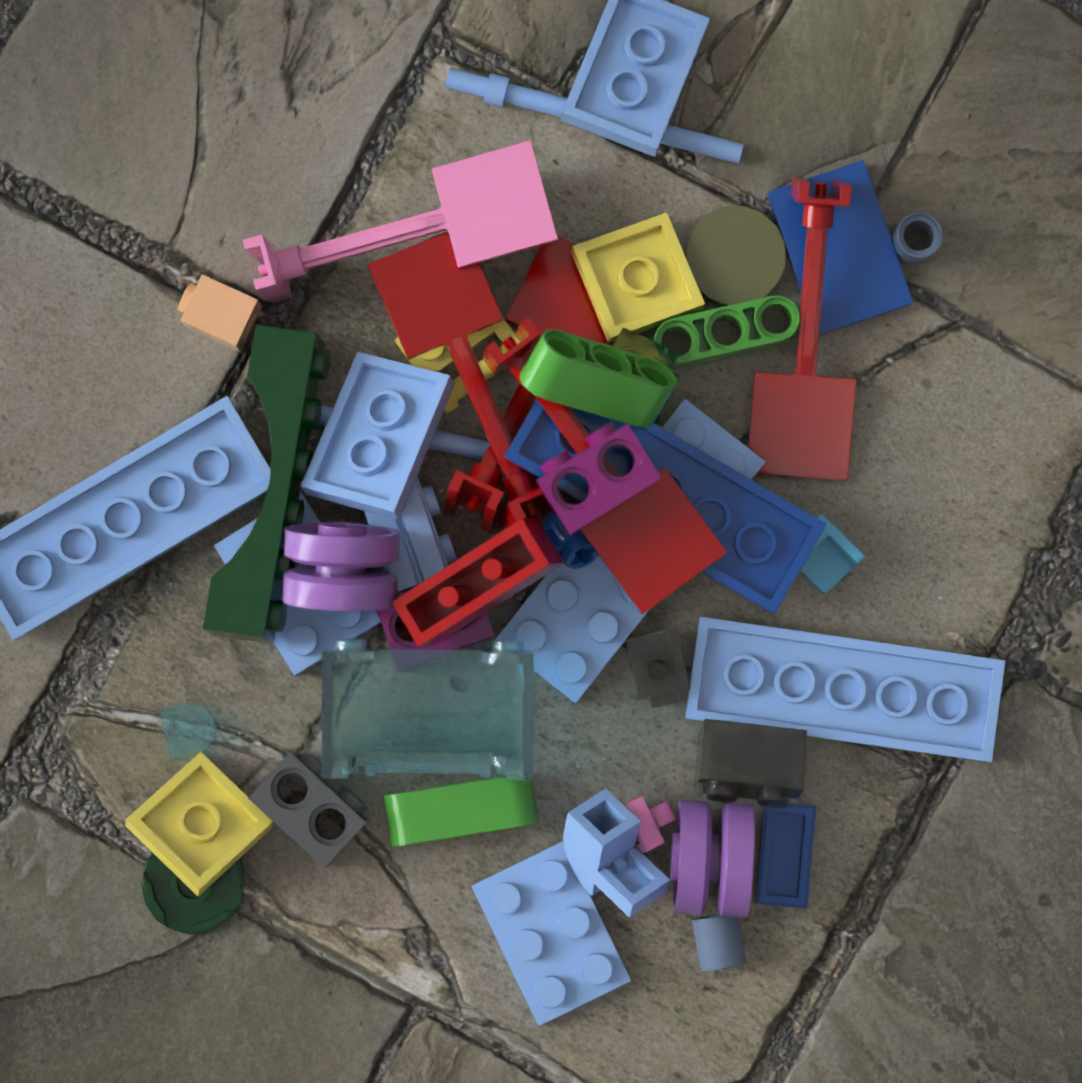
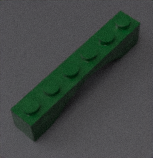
[203,325,330,644]

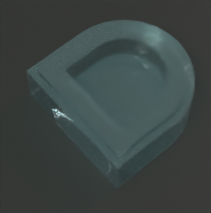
[159,704,217,760]

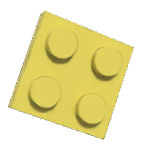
[571,212,705,344]
[125,752,273,897]

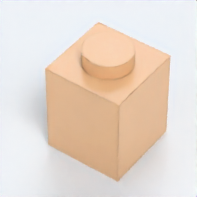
[178,274,262,352]

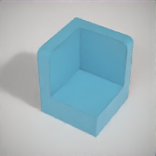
[800,513,865,594]

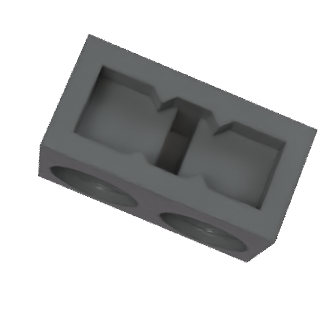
[248,752,369,869]

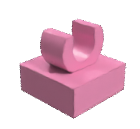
[623,796,676,853]

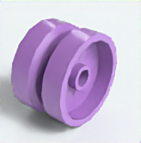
[282,522,400,611]
[670,800,755,918]

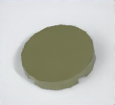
[685,206,786,307]

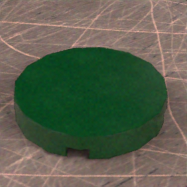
[141,852,246,935]

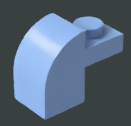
[563,788,670,918]

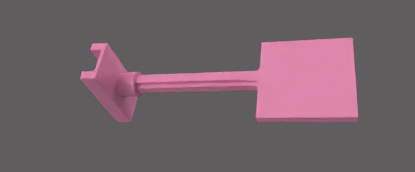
[243,140,558,303]

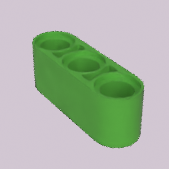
[652,295,800,370]
[520,329,677,428]
[383,772,538,847]

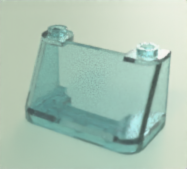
[321,639,534,780]

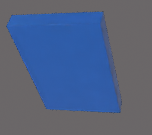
[766,160,913,336]

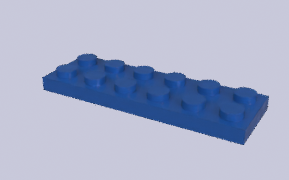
[503,401,827,614]

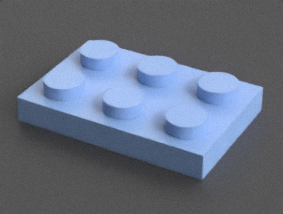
[560,0,710,157]
[300,351,455,520]
[214,492,381,676]
[471,841,631,1026]

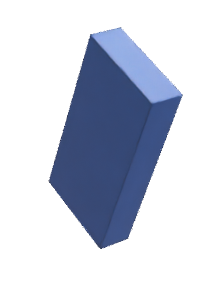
[755,801,816,909]

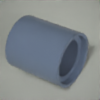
[891,212,943,266]
[691,913,747,971]

